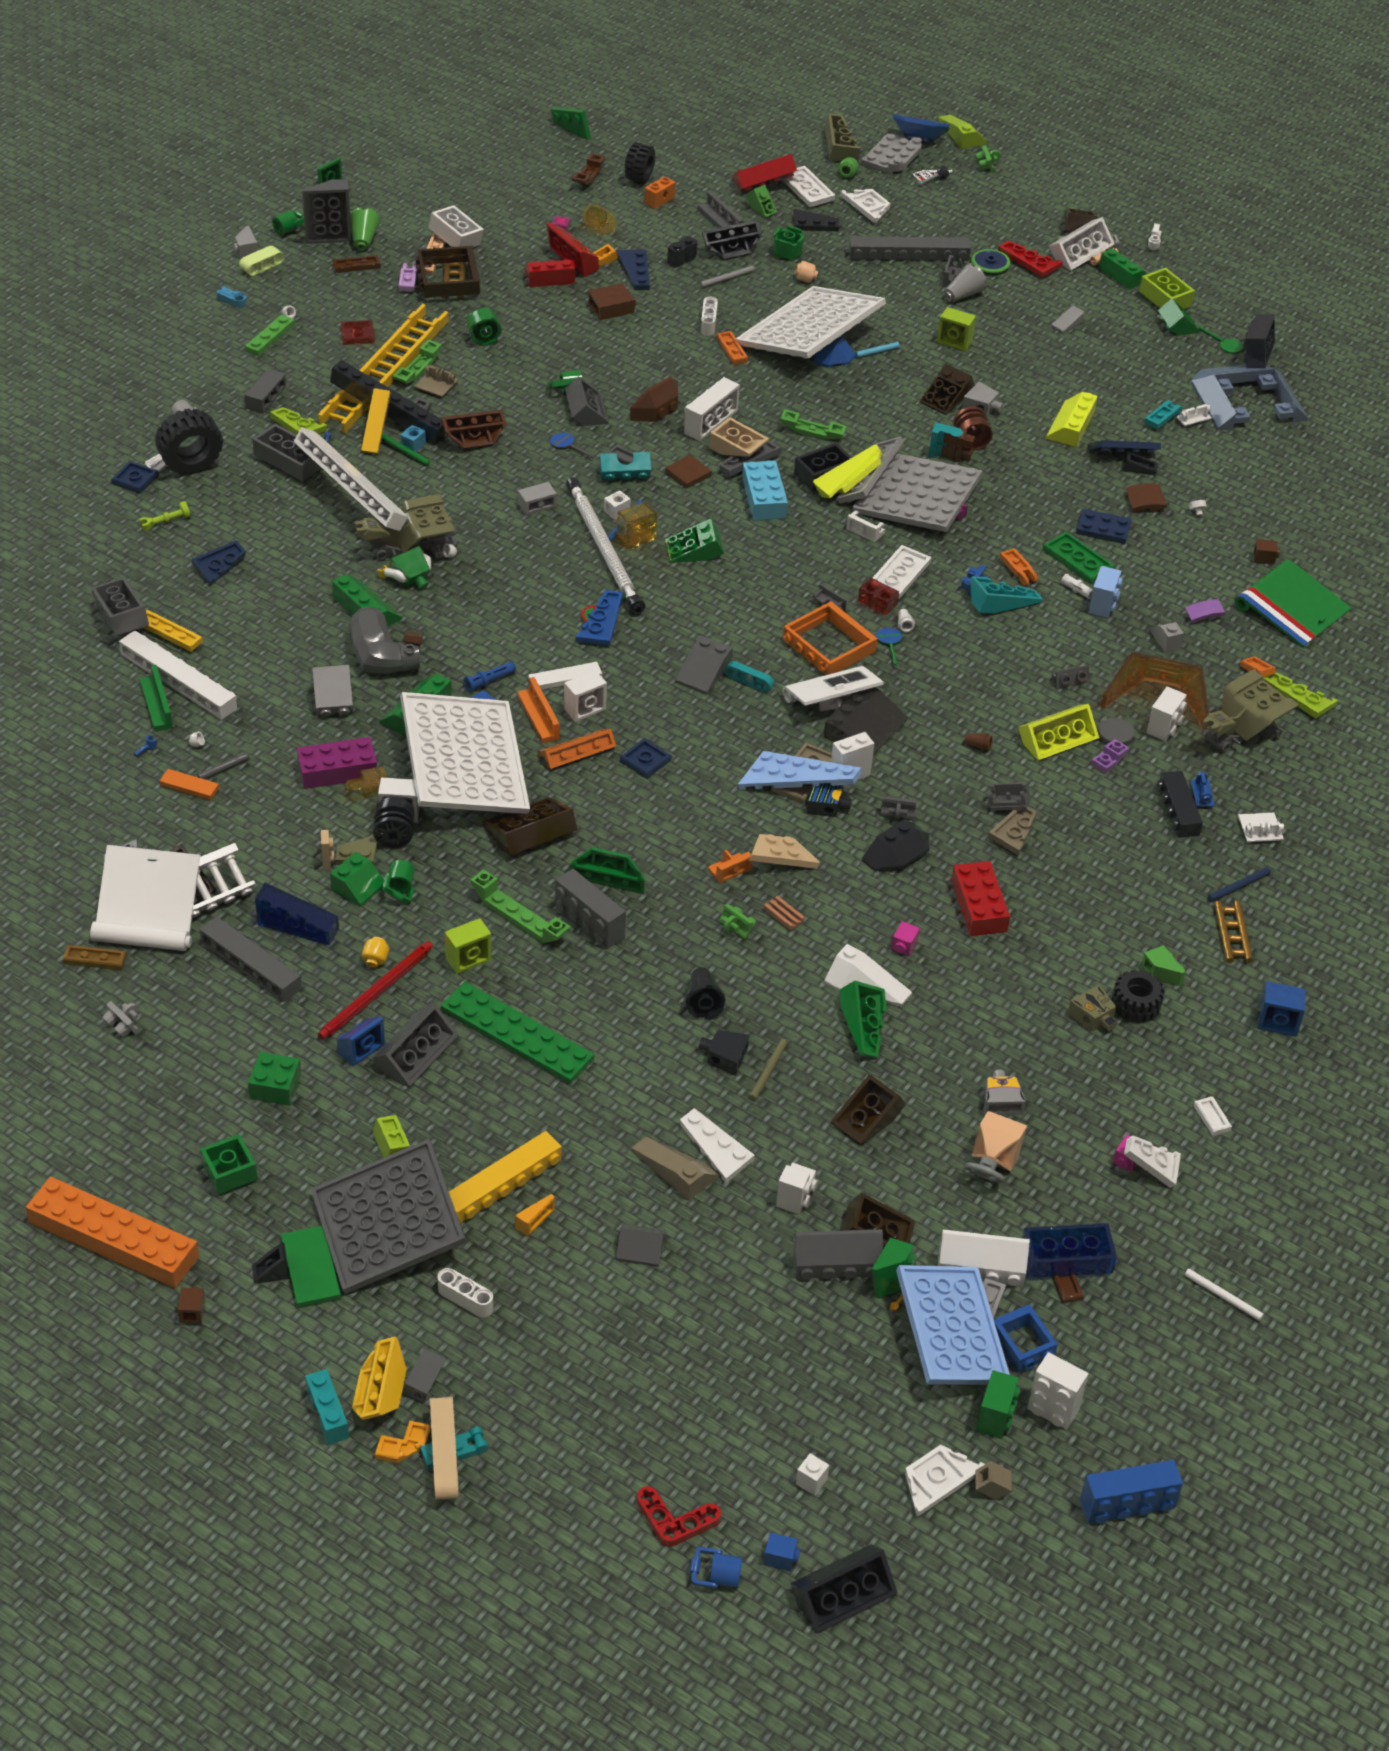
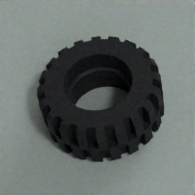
[155,409,223,474]

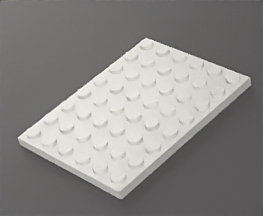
[735,286,886,359]
[400,692,530,814]

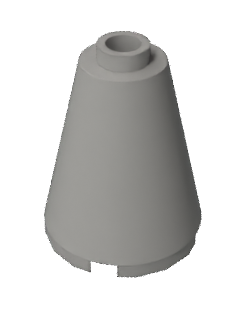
[945,263,987,302]

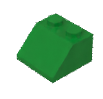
[1158,298,1200,336]
[330,852,384,907]
[872,1238,917,1298]

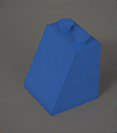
[1258,981,1305,1037]

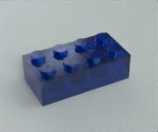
[1022,1223,1117,1278]

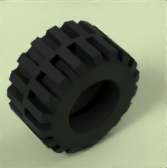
[625,142,655,183]
[1112,970,1165,1023]

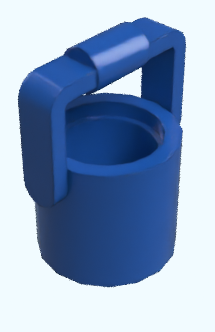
[690,1547,742,1589]

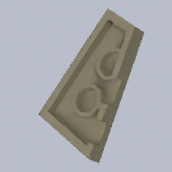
[988,807,1037,856]

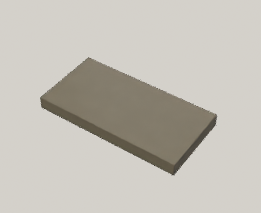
[771,742,832,804]

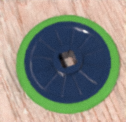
[971,249,1010,274]

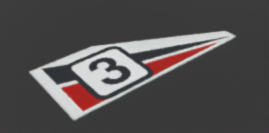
[912,170,953,181]

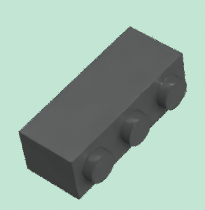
[244,369,286,413]

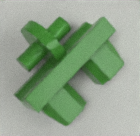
[976,145,1001,172]
[719,904,756,939]

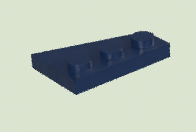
[192,540,246,586]

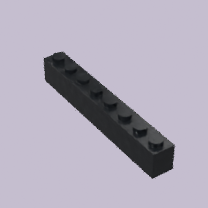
[330,360,445,445]

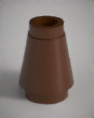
[965,733,993,751]

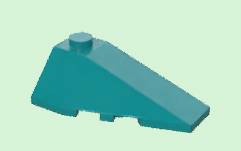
[970,576,1043,614]

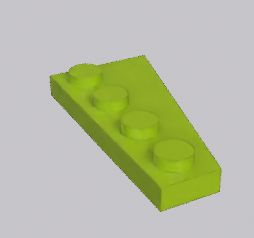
[1263,673,1338,718]

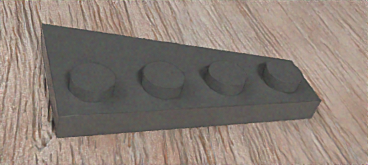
[719,441,781,476]

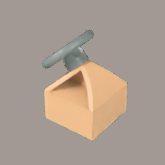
[965,1111,1027,1183]

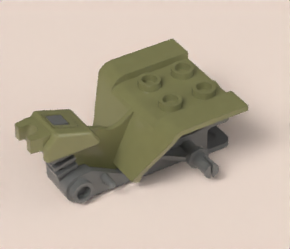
[354,494,458,560]
[1202,669,1299,752]

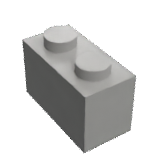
[518,482,557,515]

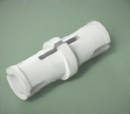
[1061,574,1093,599]

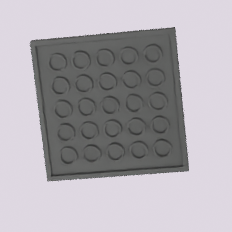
[311,1139,467,1294]

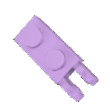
[398,263,417,292]

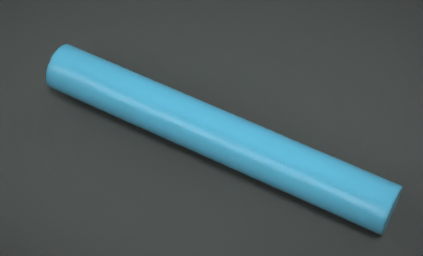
[855,342,900,358]

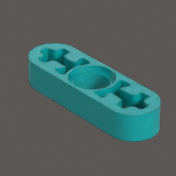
[725,661,774,692]

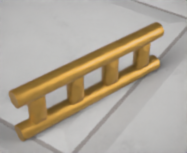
[443,262,465,298]
[1214,901,1253,963]

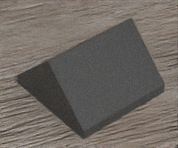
[616,1224,666,1267]

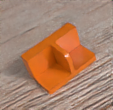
[708,850,752,883]

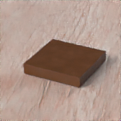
[665,455,712,488]

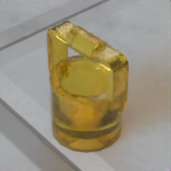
[346,766,387,794]

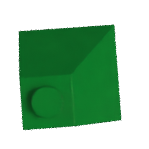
[317,157,342,184]

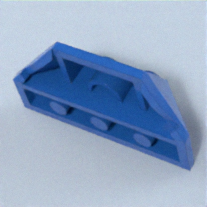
[893,114,950,143]

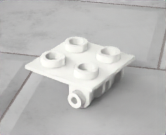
[1238,813,1284,842]

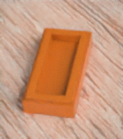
[1240,656,1276,677]

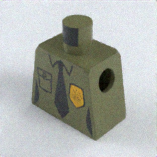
[1068,985,1117,1031]

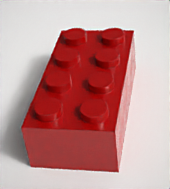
[951,861,1010,936]

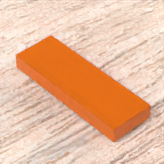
[716,331,748,365]
[159,769,219,801]

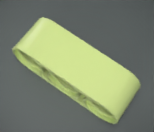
[239,245,284,276]

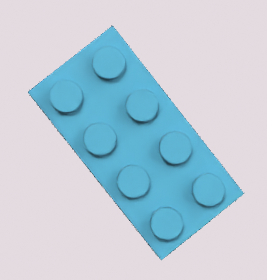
[742,461,788,520]

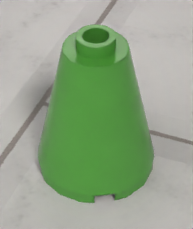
[350,207,380,250]

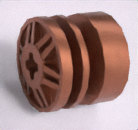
[953,406,993,450]

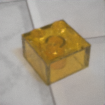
[617,501,657,550]

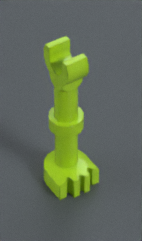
[139,501,191,531]

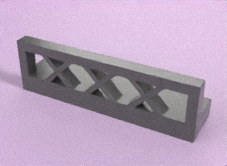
[698,191,744,228]

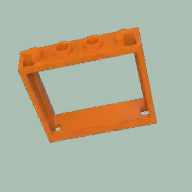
[783,602,878,675]

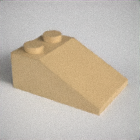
[709,417,769,457]

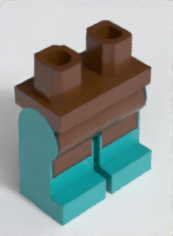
[928,422,975,462]

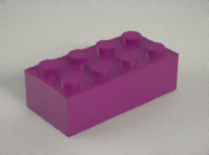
[297,737,378,789]

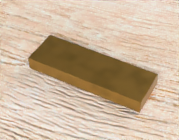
[62,945,127,971]

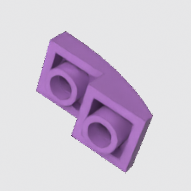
[1185,599,1225,624]
[1091,739,1129,774]

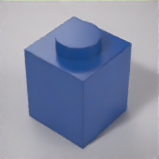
[764,1533,801,1571]

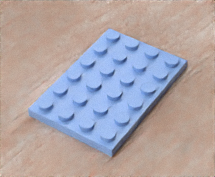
[896,1265,1010,1385]

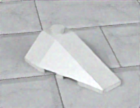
[824,944,912,1007]

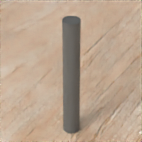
[197,752,250,779]

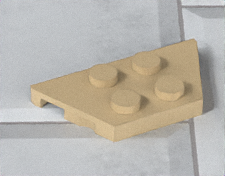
[750,834,820,869]

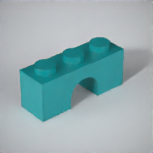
[599,452,651,480]
[305,1369,349,1445]

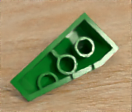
[839,980,887,1059]

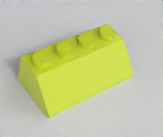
[1046,392,1098,447]
[1018,704,1099,760]

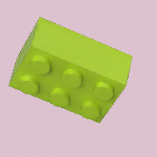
[1139,268,1195,309]

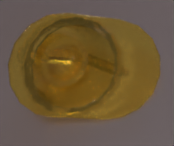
[582,204,617,234]

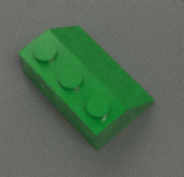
[1099,248,1148,290]

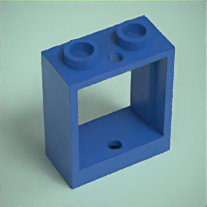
[993,1304,1058,1373]

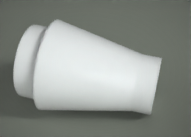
[898,609,915,632]

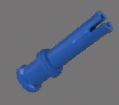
[464,661,516,692]

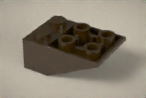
[920,363,975,415]

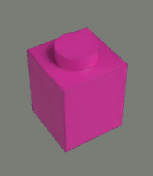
[891,921,920,956]
[1113,1134,1137,1172]

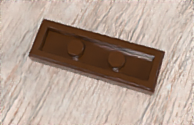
[332,255,381,273]
[404,630,424,644]

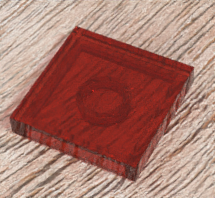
[341,320,375,345]

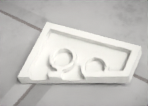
[1124,1135,1181,1188]

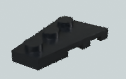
[793,209,839,232]

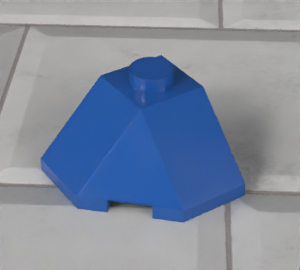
[813,336,856,368]

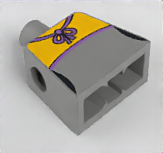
[984,1069,1026,1115]

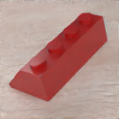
[732,154,797,192]
[546,222,599,277]

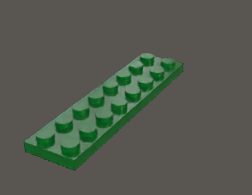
[440,981,594,1084]

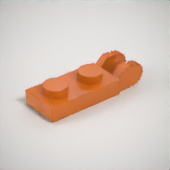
[999,548,1038,586]

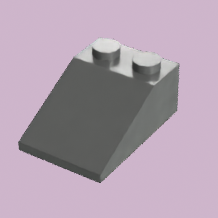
[675,636,733,694]

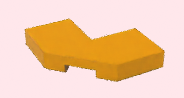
[375,1421,432,1463]

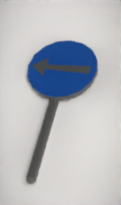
[550,433,594,458]

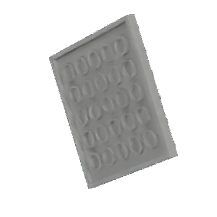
[853,453,982,532]

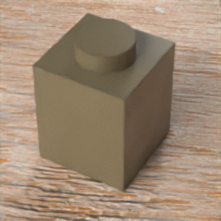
[975,1461,1012,1500]

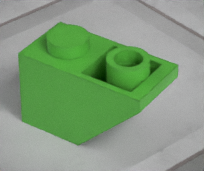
[745,185,777,218]
[1141,945,1185,986]

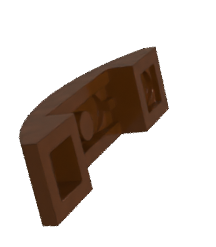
[572,153,606,185]

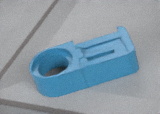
[216,286,247,307]

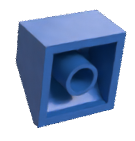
[337,1017,385,1066]

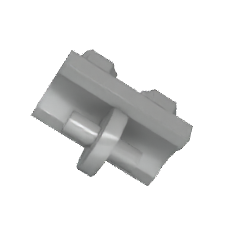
[103,1001,140,1038]

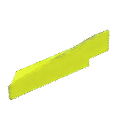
[813,444,883,498]

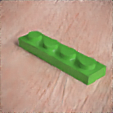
[245,314,295,356]

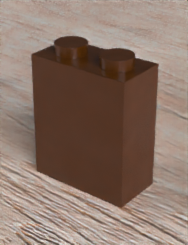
[588,283,636,320]

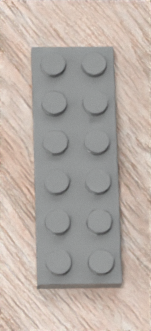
[836,436,904,504]

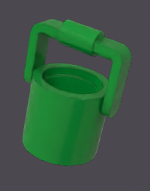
[272,210,304,236]
[547,370,583,393]
[383,860,414,904]

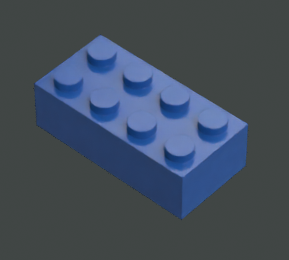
[1080,1460,1183,1523]

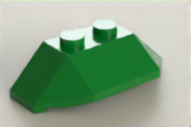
[570,847,645,894]

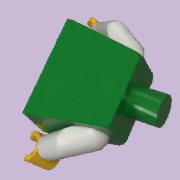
[377,546,431,590]

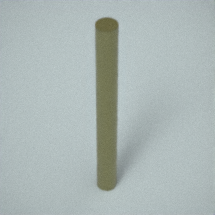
[749,1038,788,1101]

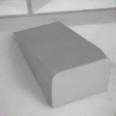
[1051,306,1084,333]

